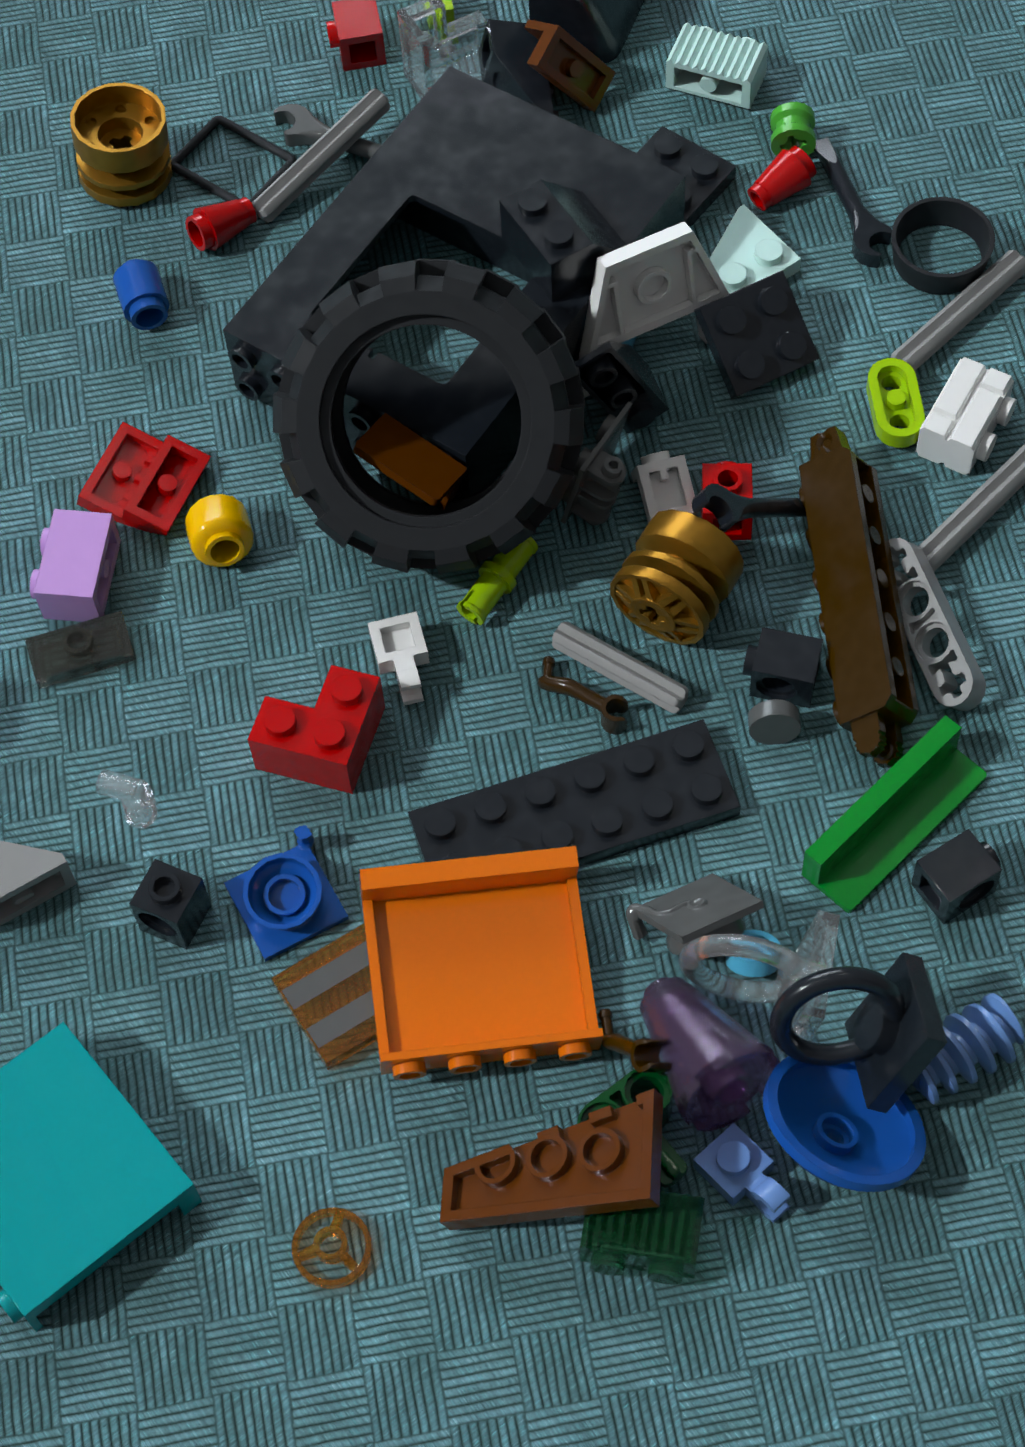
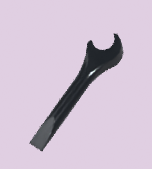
[814,137,892,268]
[692,484,807,533]

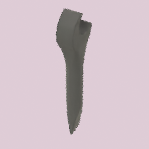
[274,104,382,159]

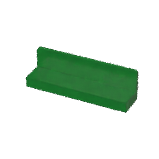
[801,715,987,913]

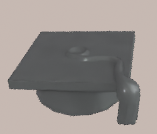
[626,873,764,957]

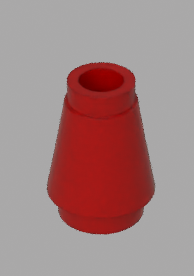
[747,146,817,211]
[185,197,257,251]

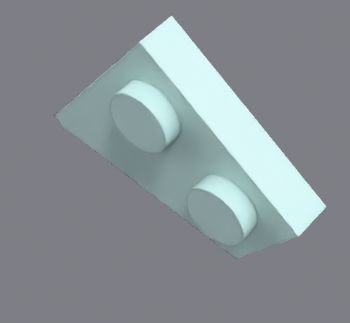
[709,205,801,294]

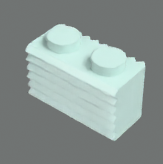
[665,22,768,109]

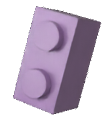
[30,509,121,624]

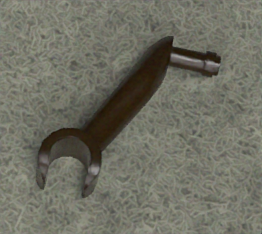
[538,656,628,735]
[599,1008,672,1073]

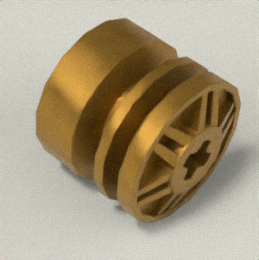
[70,82,172,207]
[610,509,744,645]

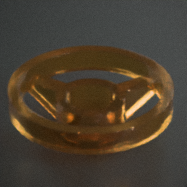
[292,1207,372,1289]

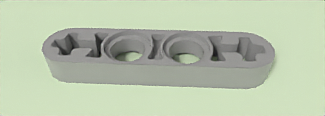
[889,538,986,711]

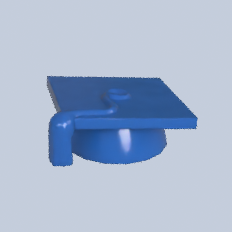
[224,825,349,962]

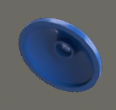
[763,1056,926,1192]

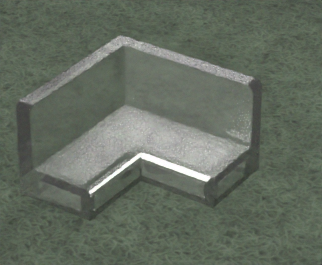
[397,0,487,99]

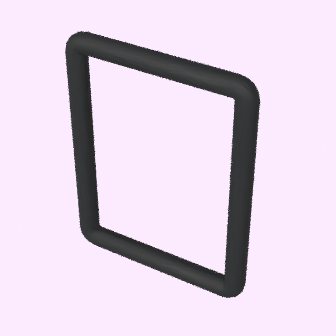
[171,116,296,203]

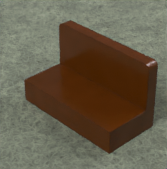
[524,19,616,112]
[353,413,467,511]

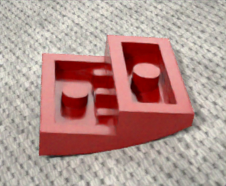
[77,422,211,536]

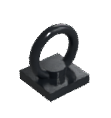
[770,952,948,1113]

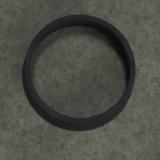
[891,197,995,295]

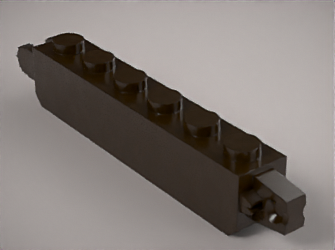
[799,426,919,768]

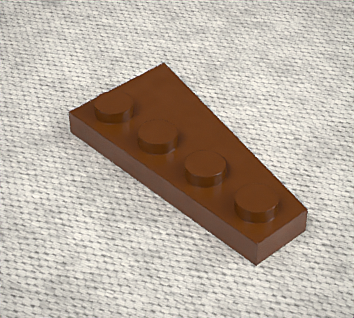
[440,1088,663,1230]

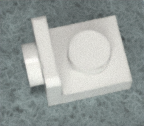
[631,451,697,523]

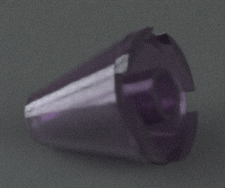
[640,977,781,1132]

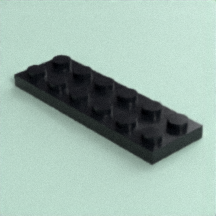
[408,719,740,867]

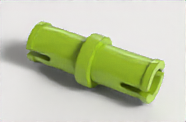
[456,537,538,625]

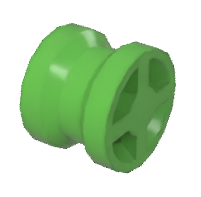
[770,102,816,156]

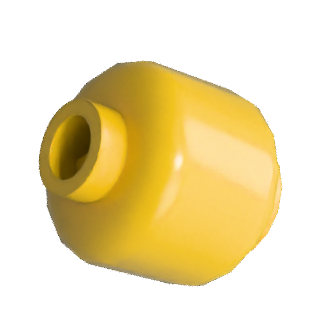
[185,494,253,567]

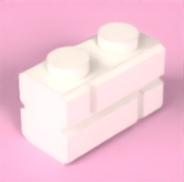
[916,357,1017,475]

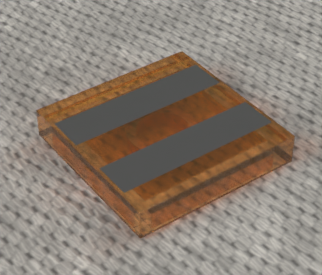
[271,923,377,1070]

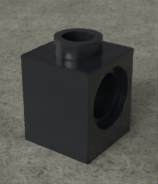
[743,627,823,708]
[911,829,1002,925]
[129,859,212,949]

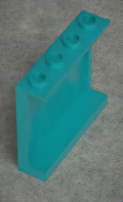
[0,1021,202,1332]

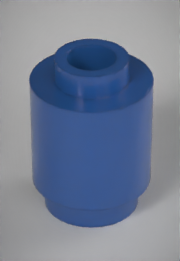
[113,259,169,330]

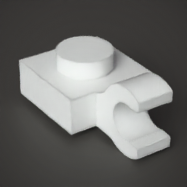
[368,611,430,706]

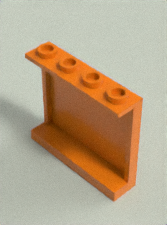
[359,846,604,1080]

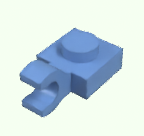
[693,1123,790,1223]

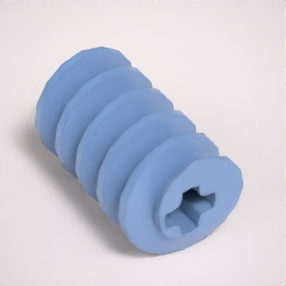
[912,993,1025,1105]

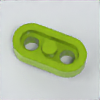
[866,358,925,448]

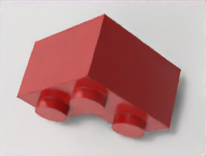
[247,665,385,794]

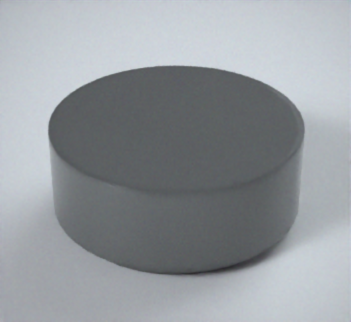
[748,699,801,745]

